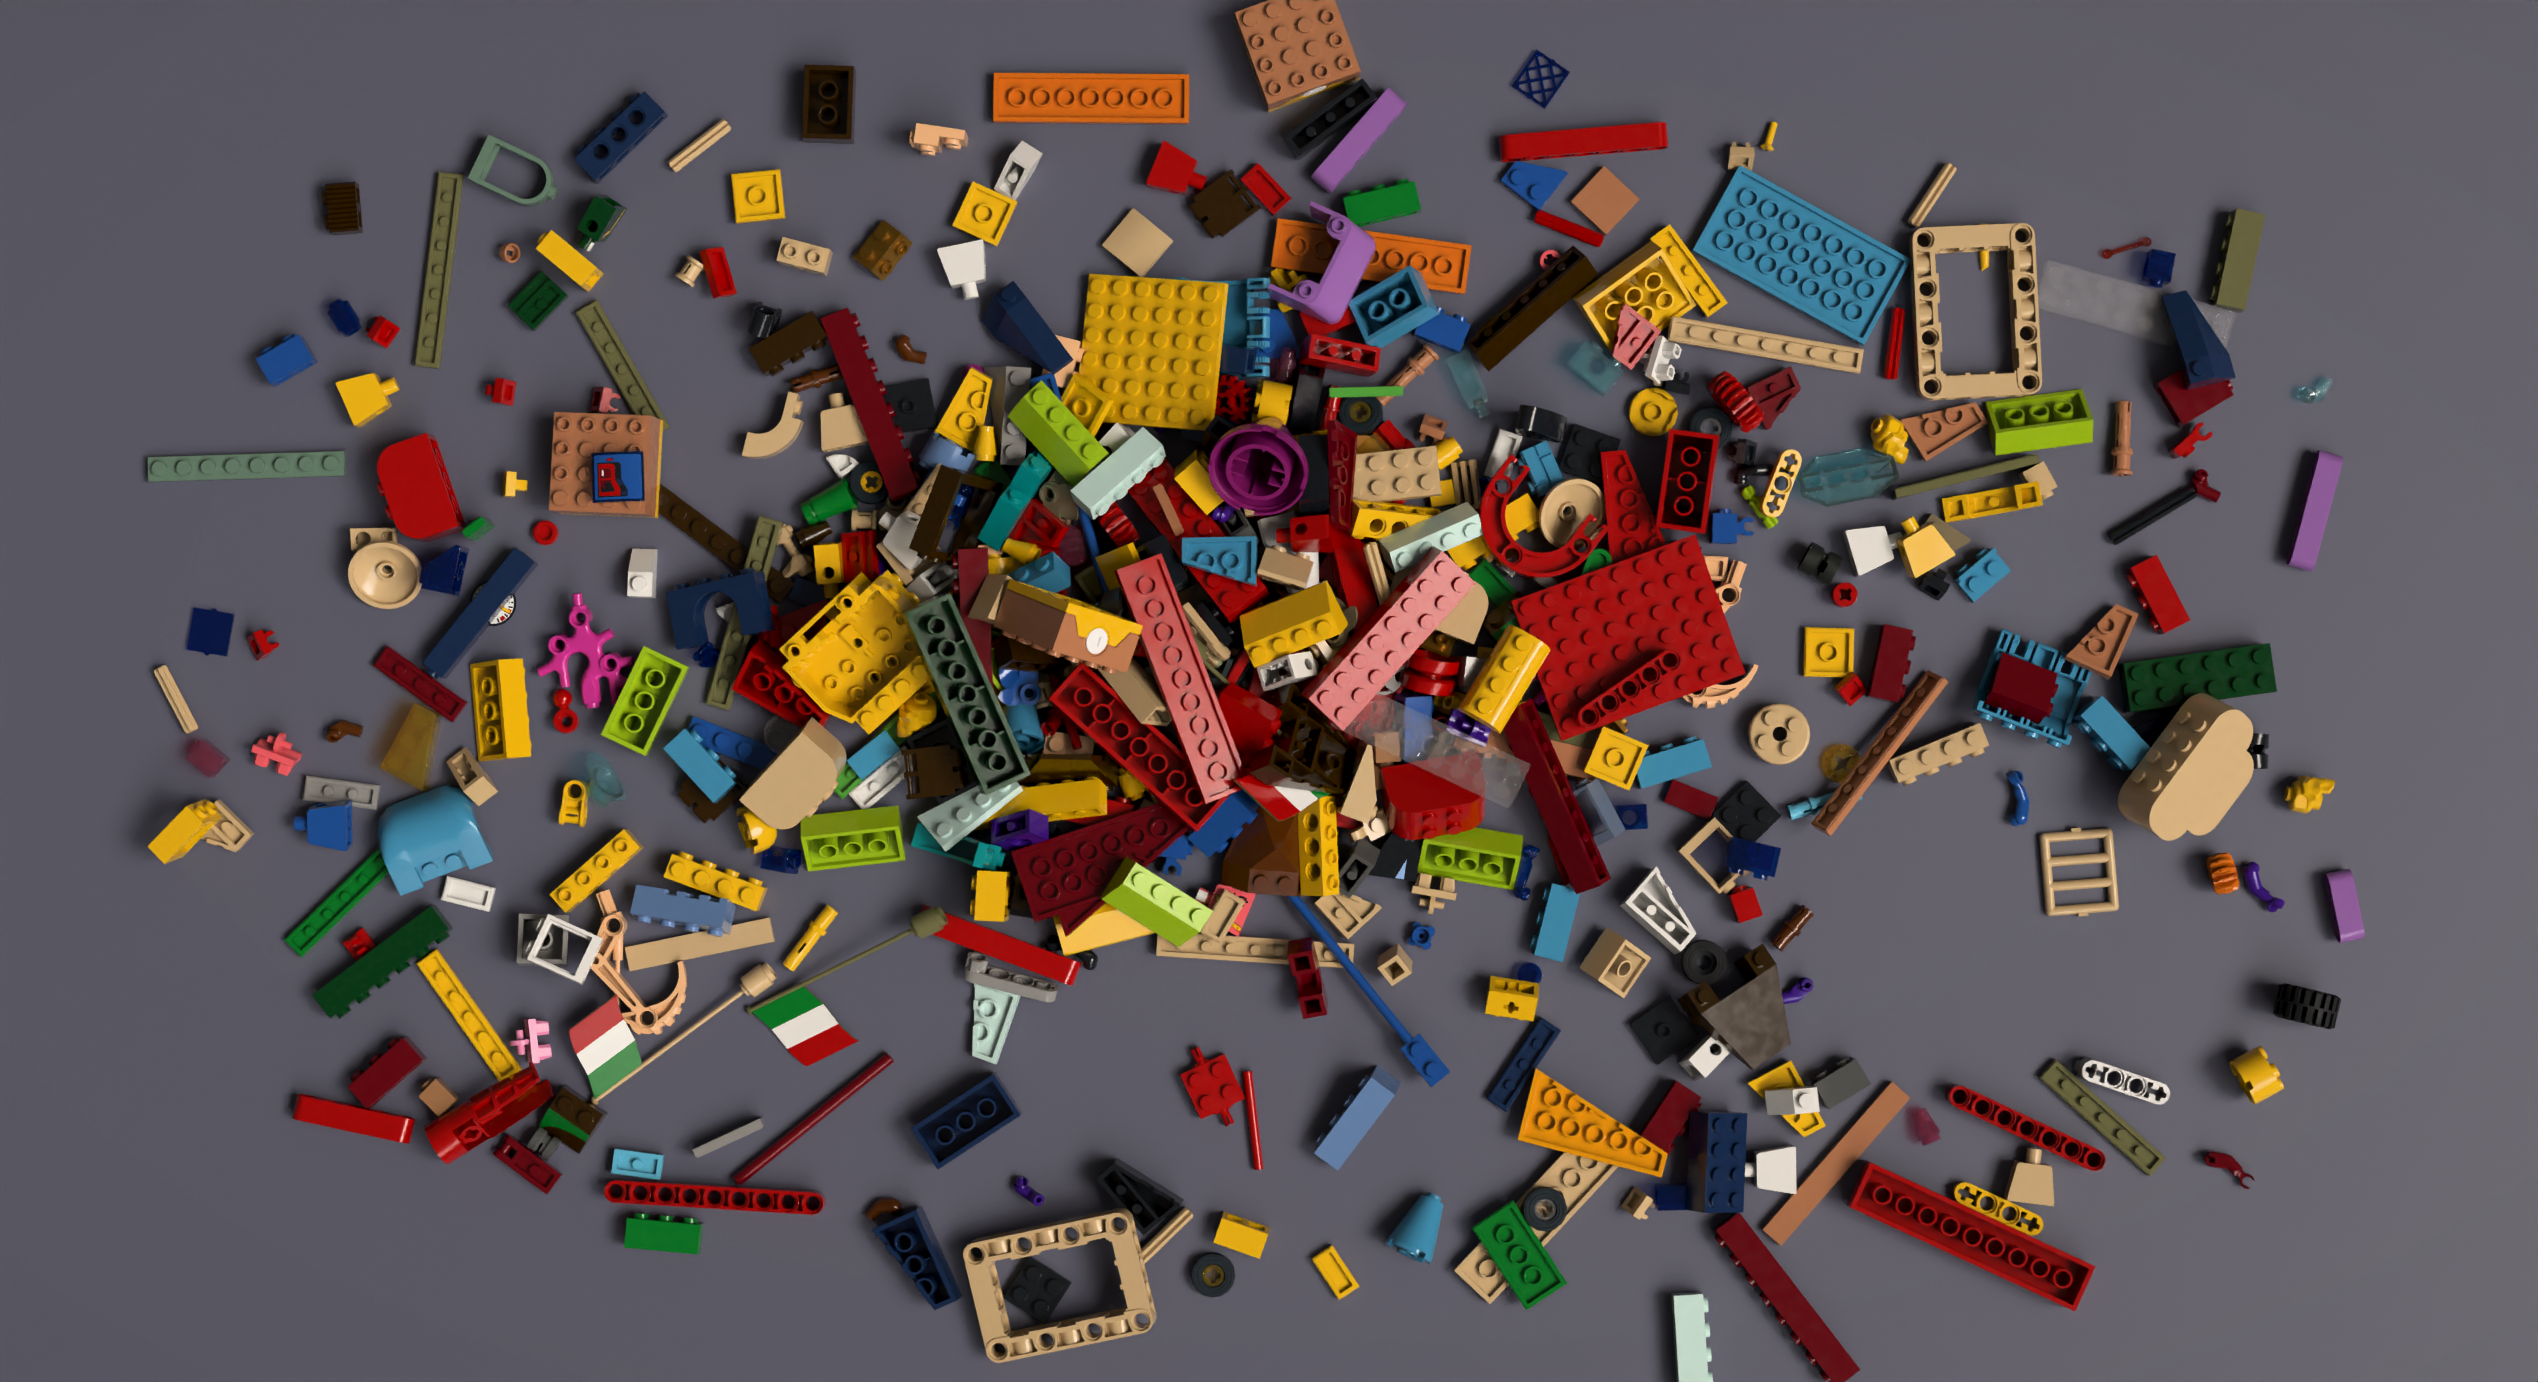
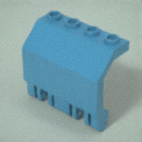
[1174,277,1270,379]
[1973,628,2092,748]

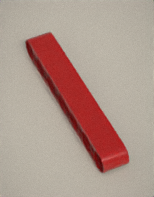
[1498,122,1669,162]
[919,904,1081,986]
[1945,1084,2106,1171]

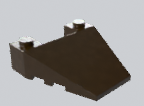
[1249,683,1357,795]
[1019,754,1119,791]
[1678,943,1791,1070]

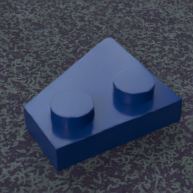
[1500,161,1568,211]
[1256,309,1301,360]

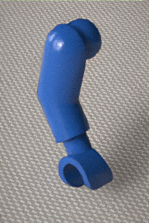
[2006,771,2030,826]

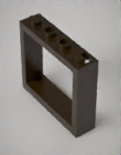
[909,464,1003,566]

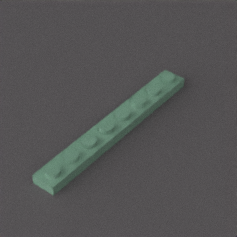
[148,451,346,482]

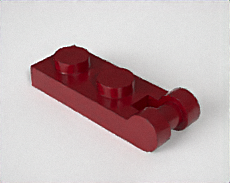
[493,1133,563,1195]

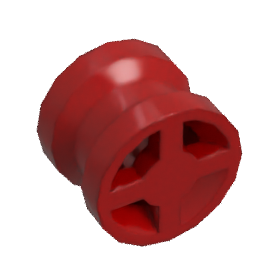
[1831,582,1858,608]

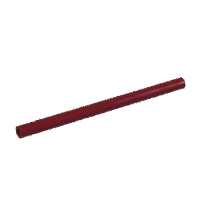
[733,1052,894,1186]

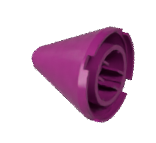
[1208,416,1309,515]

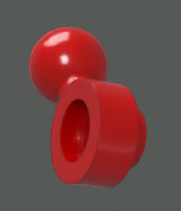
[552,689,579,734]

